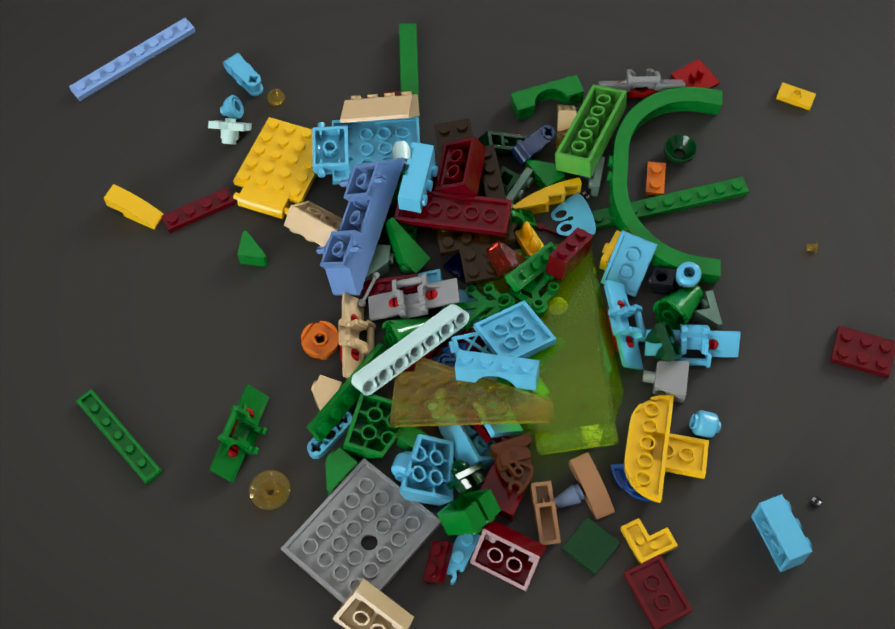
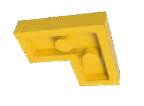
[620,518,678,564]

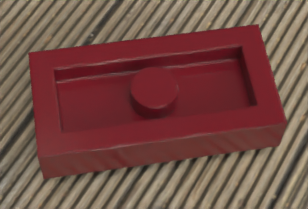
[422,541,454,584]

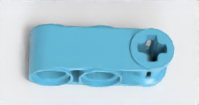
[223,53,263,96]

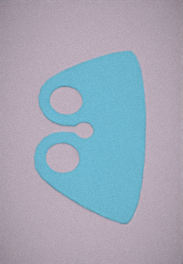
[551,193,596,236]

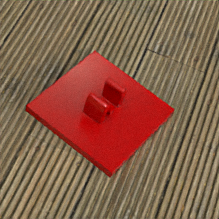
[671,59,720,89]

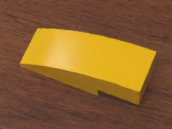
[104,184,164,230]

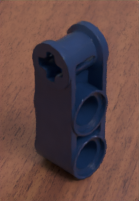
[510,125,556,165]

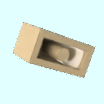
[557,104,576,135]
[311,375,342,412]

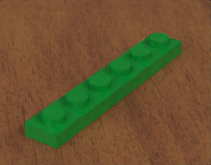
[307,343,387,442]

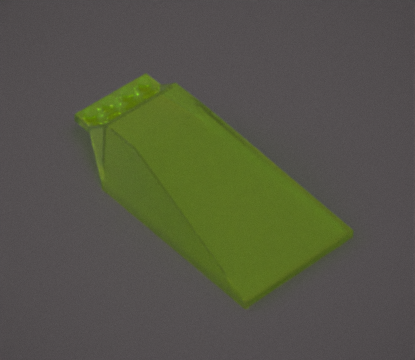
[484,244,624,455]

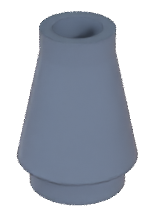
[554,484,585,509]

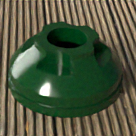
[664,134,697,164]

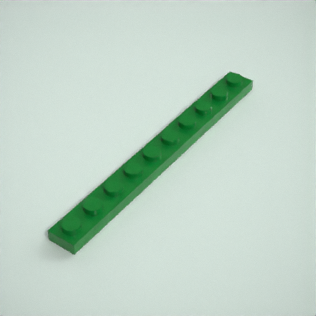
[568,176,749,230]

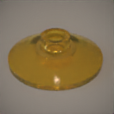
[249,470,290,510]

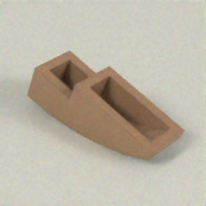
[569,452,615,521]
[529,481,561,545]

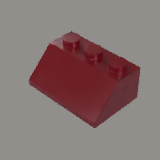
[434,137,486,196]
[470,520,547,591]

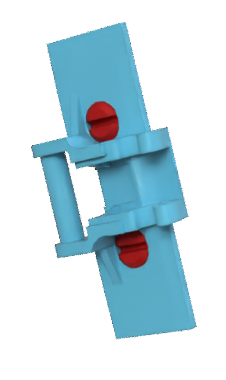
[604,280,646,370]
[644,325,741,368]

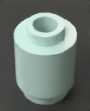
[392,141,411,169]

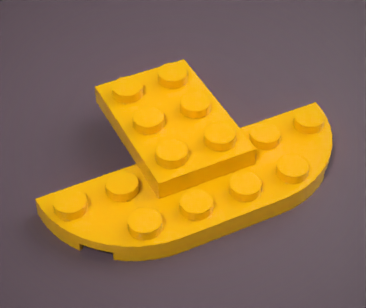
[624,395,709,503]

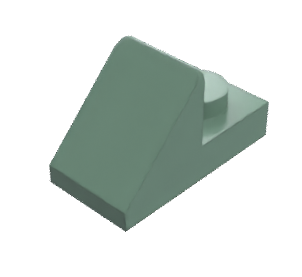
[579,157,605,197]
[692,290,722,331]

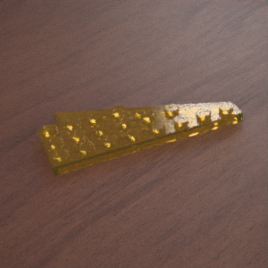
[390,357,554,427]

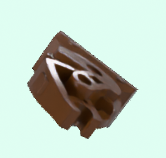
[489,433,534,496]

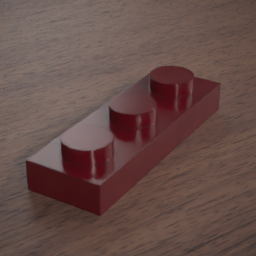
[363,274,420,301]

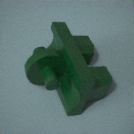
[447,459,486,495]

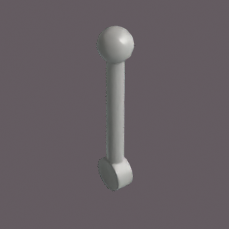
[358,272,380,307]

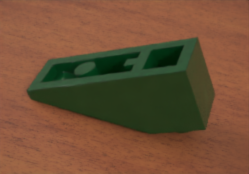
[478,131,528,158]

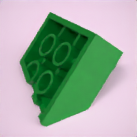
[343,393,419,459]

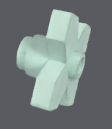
[208,118,252,144]

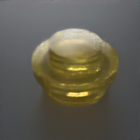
[267,89,285,106]

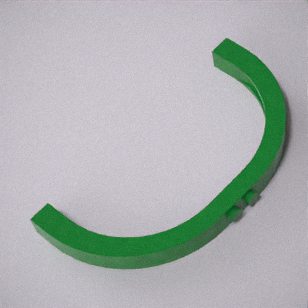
[606,87,722,285]

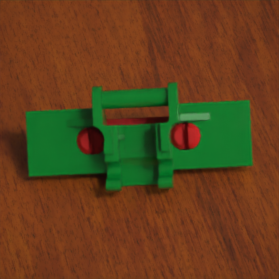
[209,384,270,483]

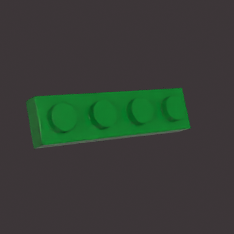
[504,242,556,293]

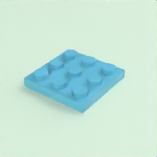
[474,300,556,358]

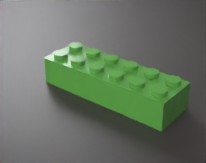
[555,85,627,178]

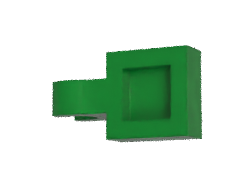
[510,209,537,229]

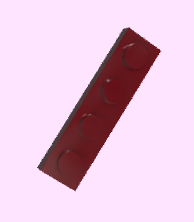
[161,187,236,233]

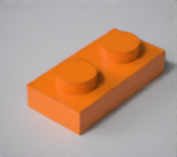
[645,161,666,196]

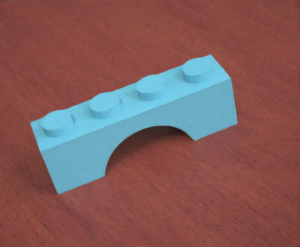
[455,350,539,391]

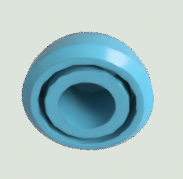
[220,95,244,119]

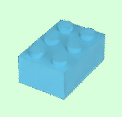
[751,494,812,573]

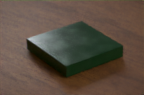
[562,517,621,576]

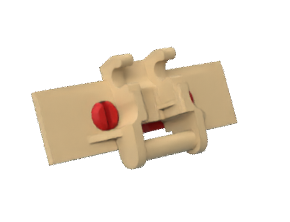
[338,292,376,378]

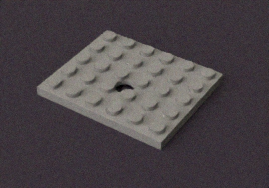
[281,458,441,604]

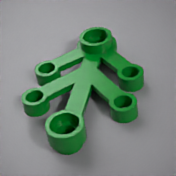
[506,256,559,316]
[441,283,515,330]

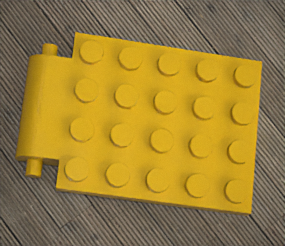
[233,117,317,219]

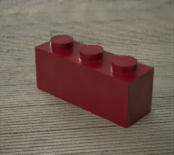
[546,227,594,280]

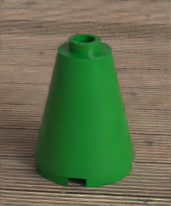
[653,286,703,330]
[382,317,431,349]

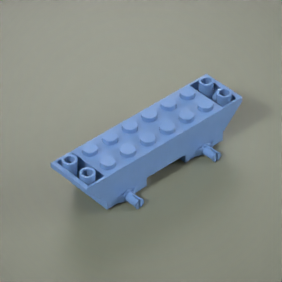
[316,157,405,296]

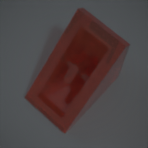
[486,241,526,276]

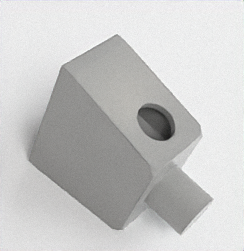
[642,361,689,403]

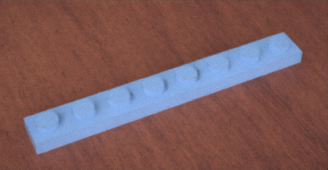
[69,18,196,101]

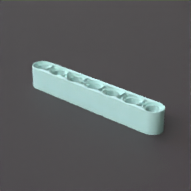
[351,304,470,396]

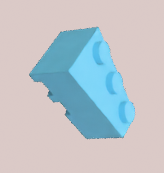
[398,142,438,213]

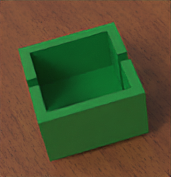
[437,489,501,536]

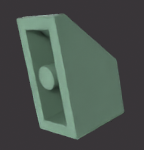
[365,244,394,281]

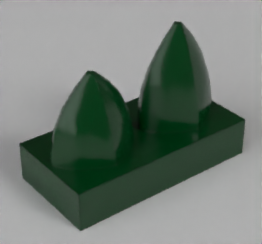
[645,321,683,362]

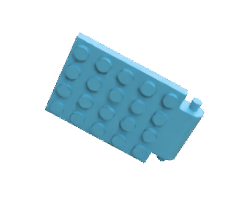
[312,116,420,185]

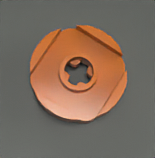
[301,321,339,360]

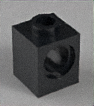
[648,267,678,295]

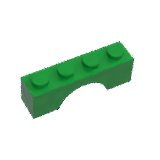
[510,75,584,120]

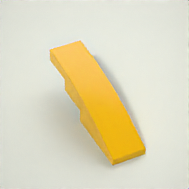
[513,177,582,215]

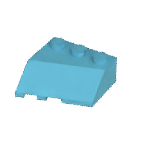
[399,434,454,506]

